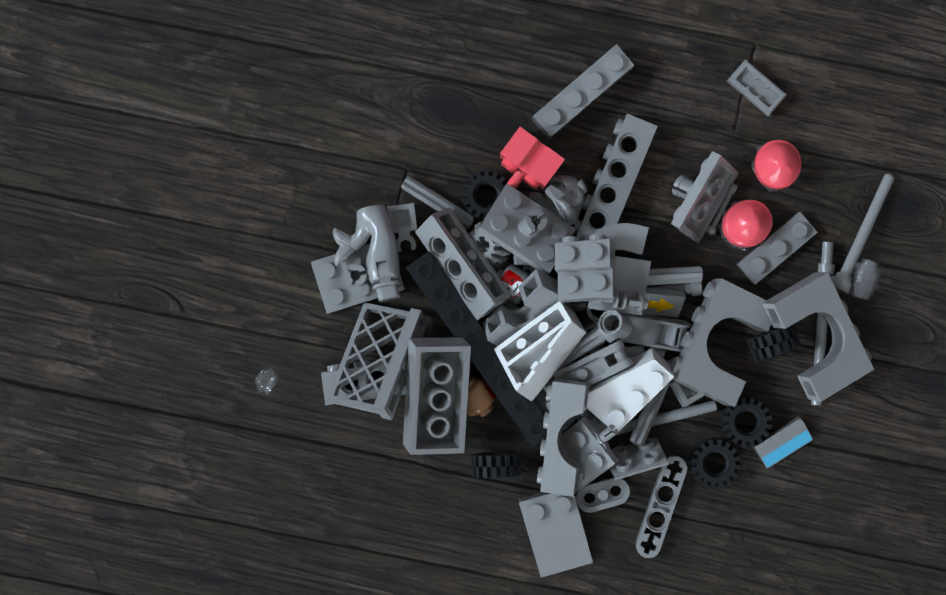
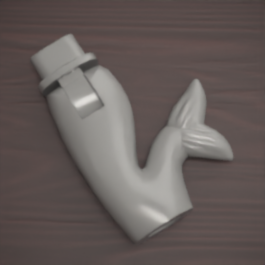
[333,205,401,302]

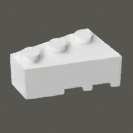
[494,301,586,401]
[587,348,674,432]

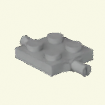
[561,417,619,492]

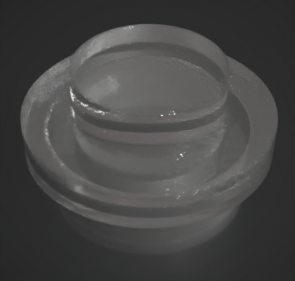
[254,368,279,394]

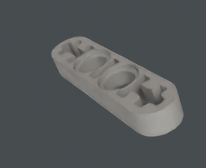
[635,455,687,558]

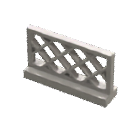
[327,302,428,420]

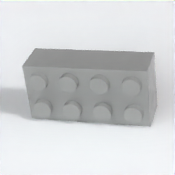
[403,337,471,455]

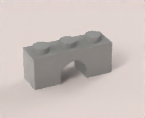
[483,268,558,346]

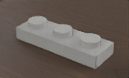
[736,212,818,285]

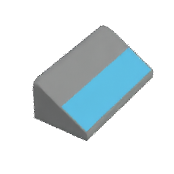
[753,417,813,469]

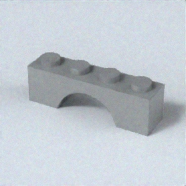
[532,44,634,140]
[537,378,590,496]

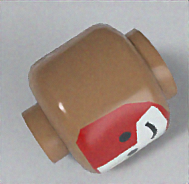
[467,376,496,417]

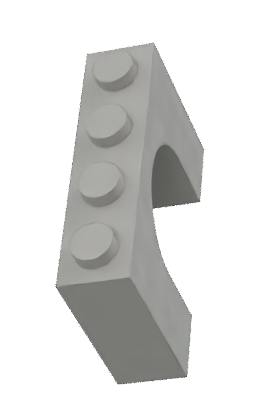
[762,272,874,402]
[670,278,772,407]

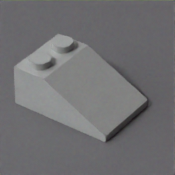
[518,492,593,578]

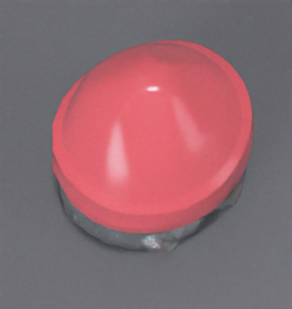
[751,140,801,192]
[720,200,773,251]

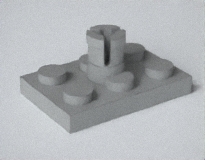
[671,151,739,244]
[478,184,576,275]
[311,243,405,314]

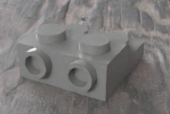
[555,234,616,303]

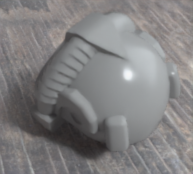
[529,175,587,225]

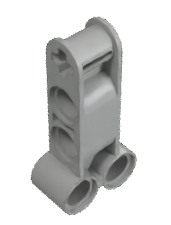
[582,301,691,352]

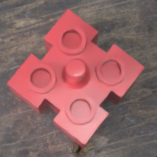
[500,127,565,190]

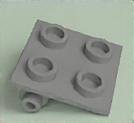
[587,256,651,316]
[610,437,669,480]

